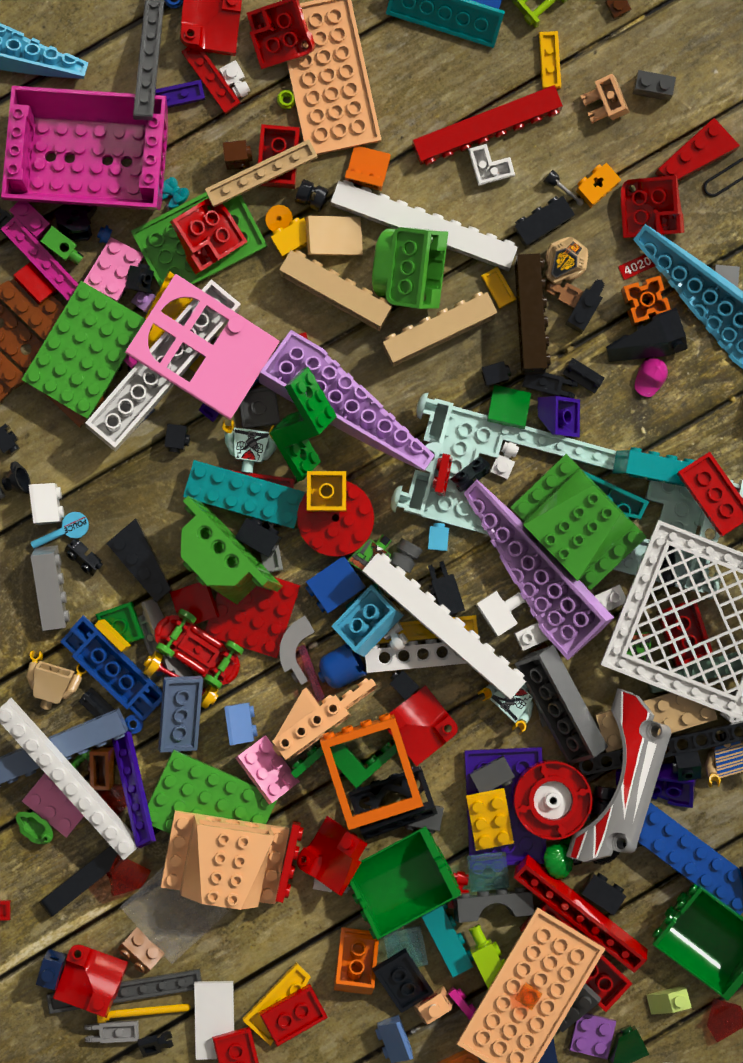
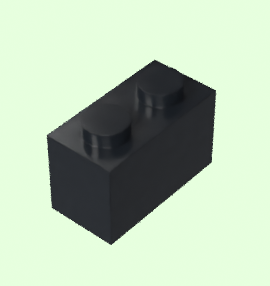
[235,517,282,558]
[580,872,627,915]

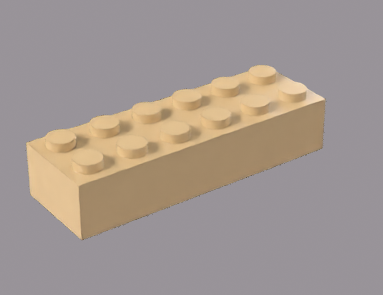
[279,250,392,332]
[383,292,497,368]
[593,681,718,753]

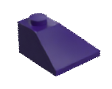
[537,396,580,438]

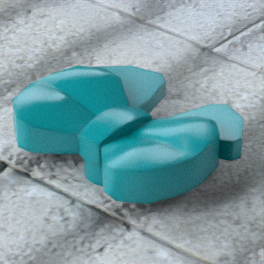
[162,177,189,209]

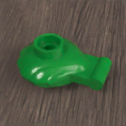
[544,836,573,879]

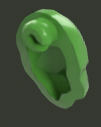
[16,811,53,844]

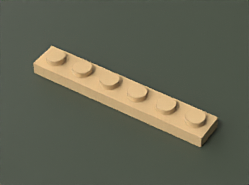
[205,139,318,207]

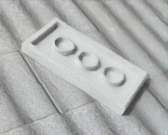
[194,981,234,1060]

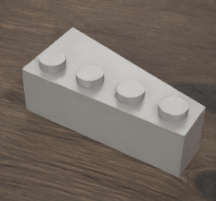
[31,545,70,631]

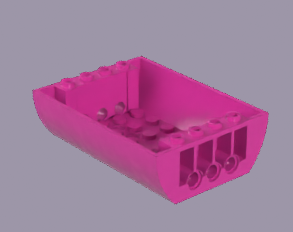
[1,86,168,210]

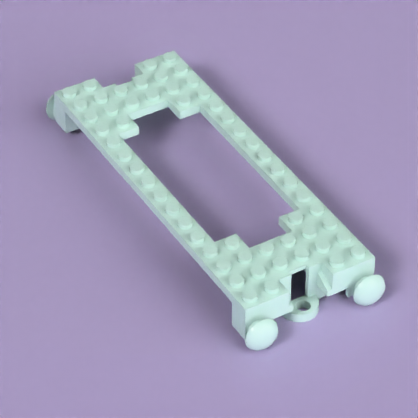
[391,392,743,600]

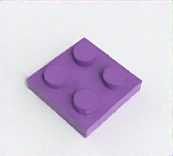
[569,1013,616,1059]

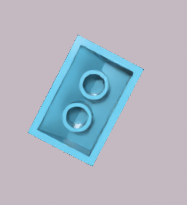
[331,585,404,657]

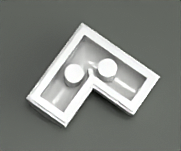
[468,144,515,186]

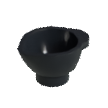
[2,461,31,494]

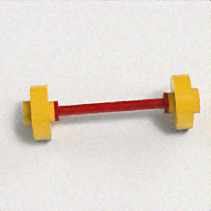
[143,651,218,709]

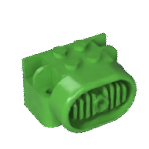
[372,227,448,309]

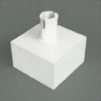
[475,591,525,636]

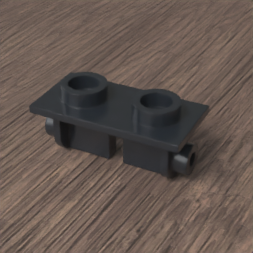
[563,358,605,394]
[450,456,491,492]
[65,539,103,576]
[79,687,115,718]

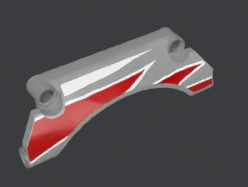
[566,688,671,863]

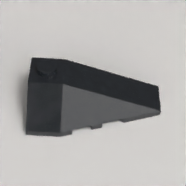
[606,308,688,362]

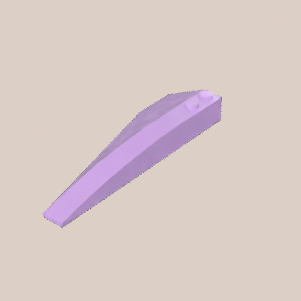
[259,330,435,471]
[464,480,614,660]

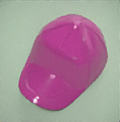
[634,358,668,397]

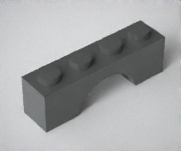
[453,887,534,923]

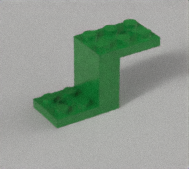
[270,367,337,482]
[291,732,398,788]

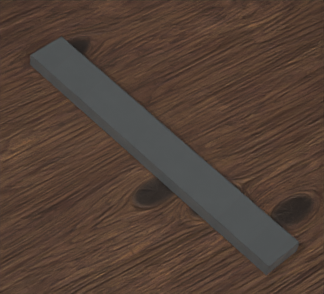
[133,0,165,120]
[46,968,202,1014]

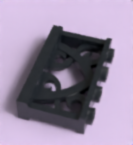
[348,766,438,840]

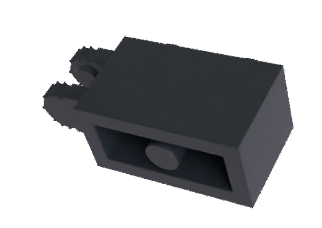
[565,279,605,334]
[428,561,465,615]

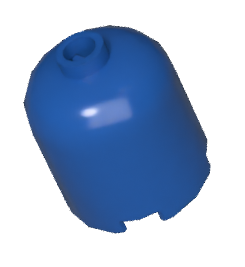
[318,643,367,689]

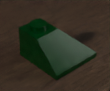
[608,1025,649,1063]

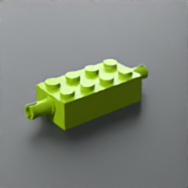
[469,924,505,989]

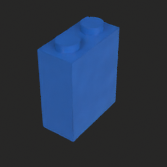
[305,556,366,613]

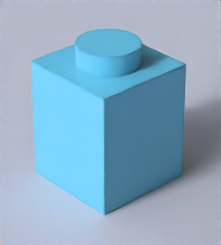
[427,523,449,551]

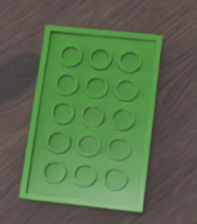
[131,192,268,287]
[21,281,146,419]
[148,749,278,833]

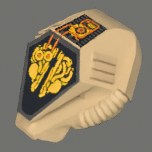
[545,237,588,284]

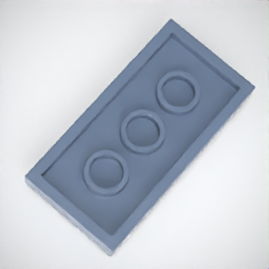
[158,676,203,753]

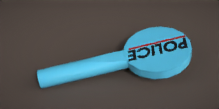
[31,512,89,549]

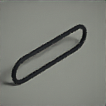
[704,158,743,197]

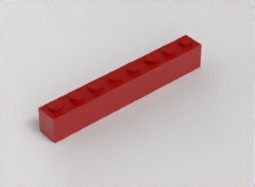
[412,85,563,166]
[513,854,648,973]

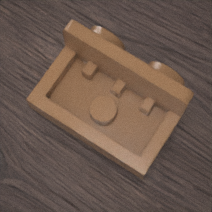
[118,927,165,974]

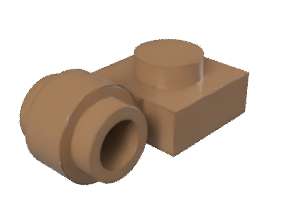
[545,280,583,309]

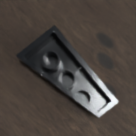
[106,518,173,602]

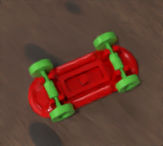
[154,609,244,690]

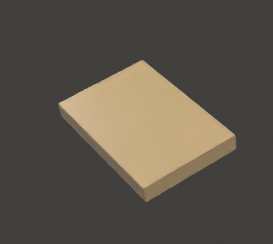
[306,216,363,256]

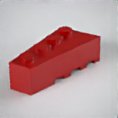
[655,118,740,182]

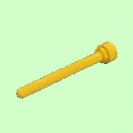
[97,1004,191,1024]

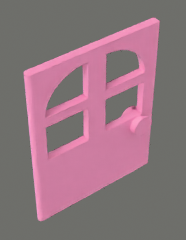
[125,274,280,420]

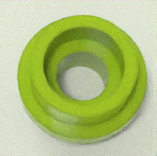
[277,90,296,109]

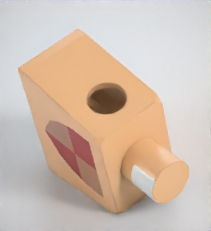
[413,986,454,1025]

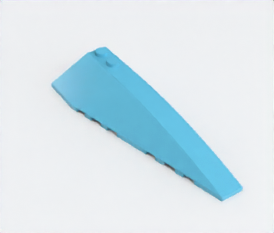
[0,23,88,79]
[633,224,743,369]

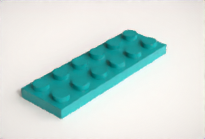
[386,0,505,48]
[183,460,305,529]

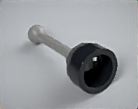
[543,170,584,206]

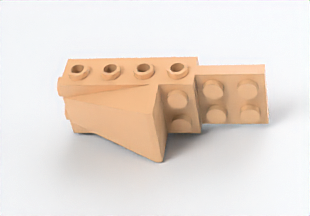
[272,678,378,761]

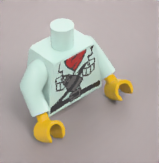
[222,420,277,473]
[478,684,533,735]

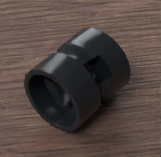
[295,179,329,212]
[591,785,616,815]

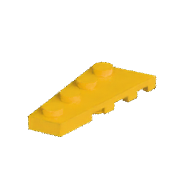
[145,271,193,350]
[242,962,311,1046]

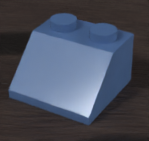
[224,702,258,745]
[375,1015,414,1063]

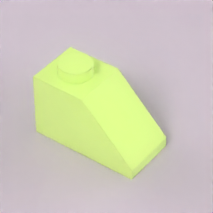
[646,985,692,1014]

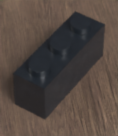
[513,196,575,248]

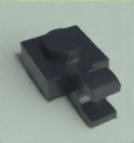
[138,1031,174,1057]

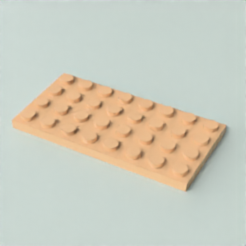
[287,0,382,155]
[457,907,605,1063]

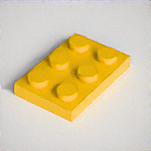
[466,788,514,851]

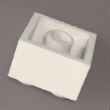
[29,483,64,525]

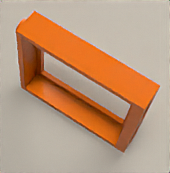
[320,713,423,830]

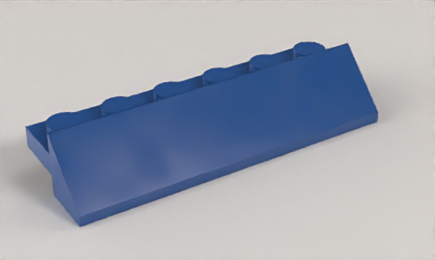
[60,615,163,721]

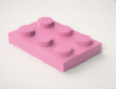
[84,237,144,302]
[236,735,300,805]
[22,773,84,838]

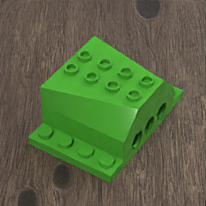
[511,454,647,590]
[181,496,283,604]

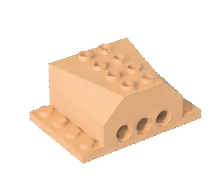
[160,810,289,910]

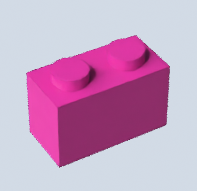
[9,201,51,241]

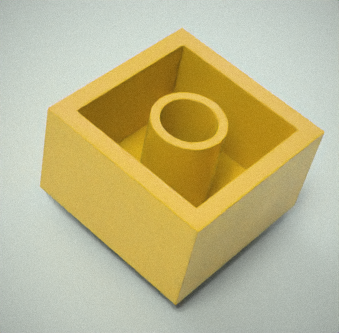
[307,471,346,512]

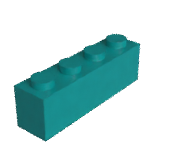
[422,904,474,977]

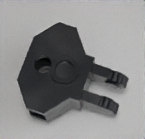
[54,205,97,242]

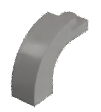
[279,616,315,685]

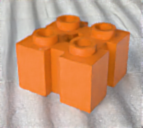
[621,276,671,326]

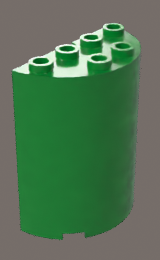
[348,826,462,940]
[652,884,743,1001]

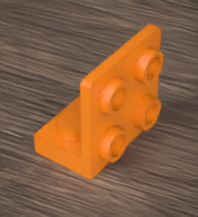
[345,146,391,191]

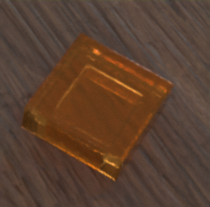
[515,982,542,1010]

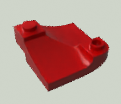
[180,0,242,56]
[246,0,315,69]
[621,175,684,238]
[170,198,248,275]
[387,685,458,767]
[297,816,368,896]
[53,944,129,1018]

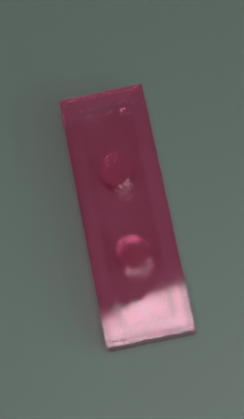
[297,645,325,701]

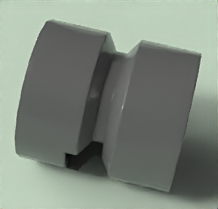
[390,538,423,574]

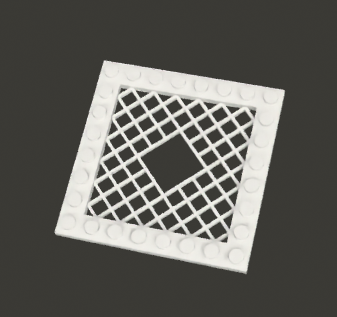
[600,520,743,720]

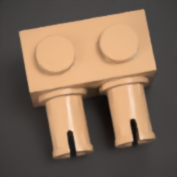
[580,74,630,124]

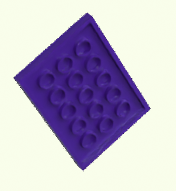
[464,747,546,867]

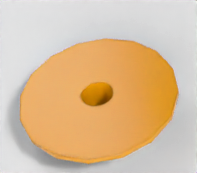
[265,205,293,232]

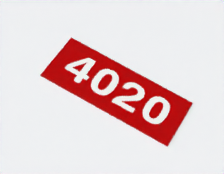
[618,254,656,280]

